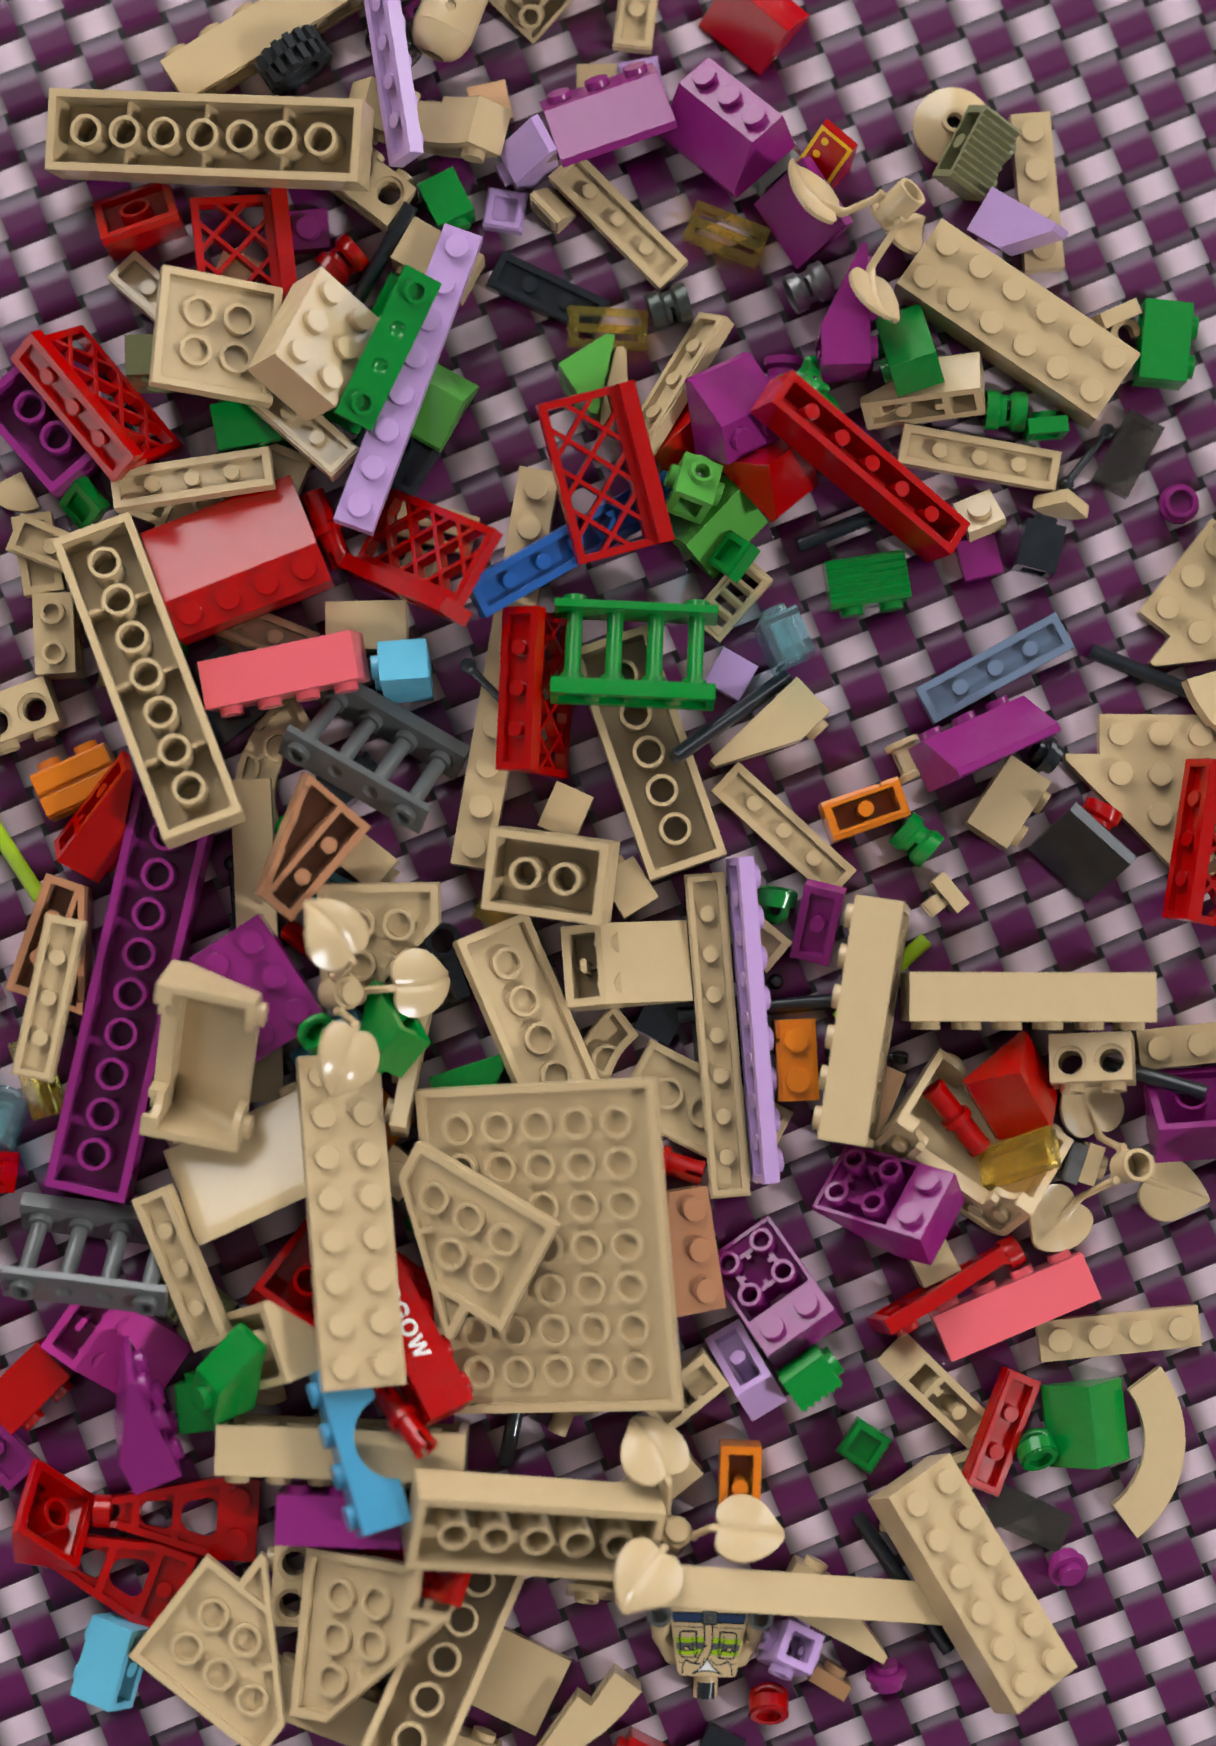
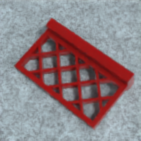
[189,188,297,304]
[10,325,183,482]
[535,379,675,565]
[339,488,503,627]
[495,605,571,779]
[1162,758,1216,927]

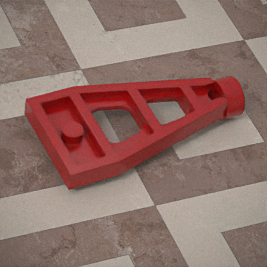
[865,1235,1027,1337]
[92,1475,262,1562]
[52,1534,199,1627]

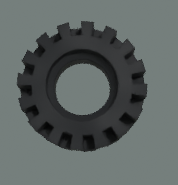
[255,24,333,96]

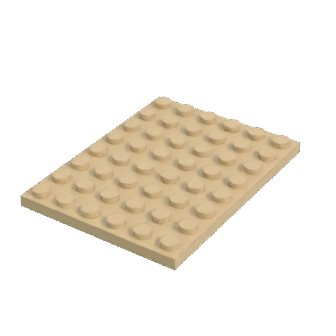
[415,1076,684,1414]

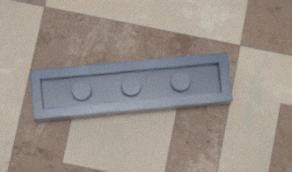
[914,612,1075,725]

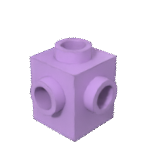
[757,1616,825,1681]

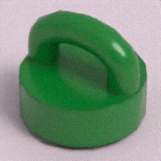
[757,885,798,925]
[297,1013,334,1056]
[1015,1427,1059,1471]

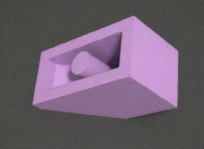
[494,114,558,193]
[967,187,1068,256]
[704,1319,787,1422]

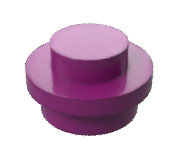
[1158,484,1199,524]
[1048,1548,1088,1586]
[865,1658,907,1694]

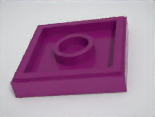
[754,156,854,270]

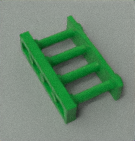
[321,264,442,436]
[550,593,719,711]

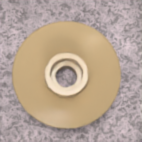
[912,87,985,164]

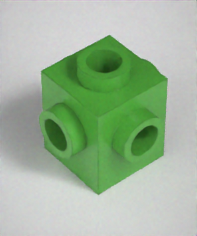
[663,451,725,524]

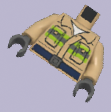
[646,1607,773,1700]

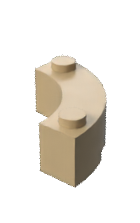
[349,76,512,164]

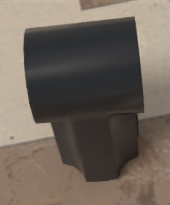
[425,922,473,1003]

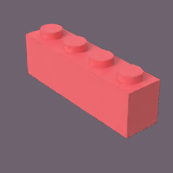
[197,630,371,718]
[928,1249,1102,1362]

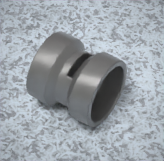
[782,261,835,314]

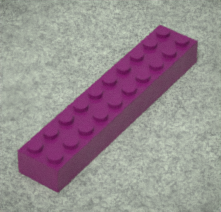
[44,786,216,1203]

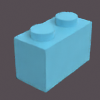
[370,638,434,703]
[70,1612,150,1712]

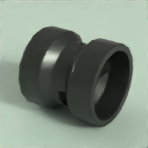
[644,282,694,332]

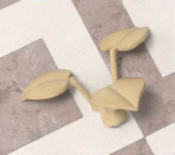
[788,158,926,324]
[303,899,450,1098]
[1029,1065,1210,1252]
[614,1416,785,1615]

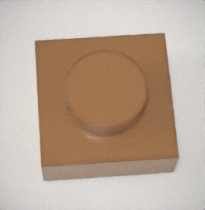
[807,1658,852,1702]

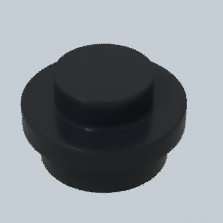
[1028,735,1064,774]

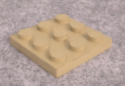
[148,264,283,408]

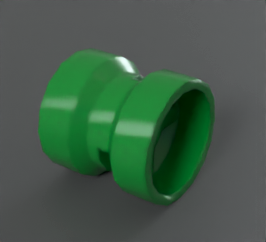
[982,390,1028,432]
[888,812,945,868]

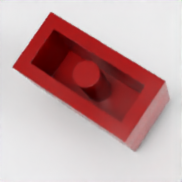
[0,1337,77,1435]

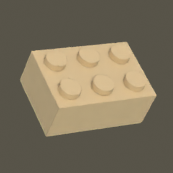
[247,266,379,422]
[481,825,620,926]

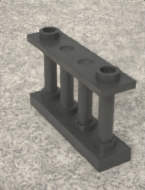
[278,683,471,834]
[0,1192,168,1316]

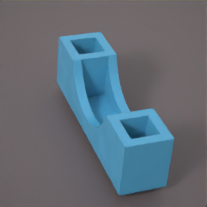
[306,1371,412,1538]

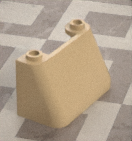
[139,959,269,1153]
[874,1048,1074,1236]
[163,1080,306,1245]

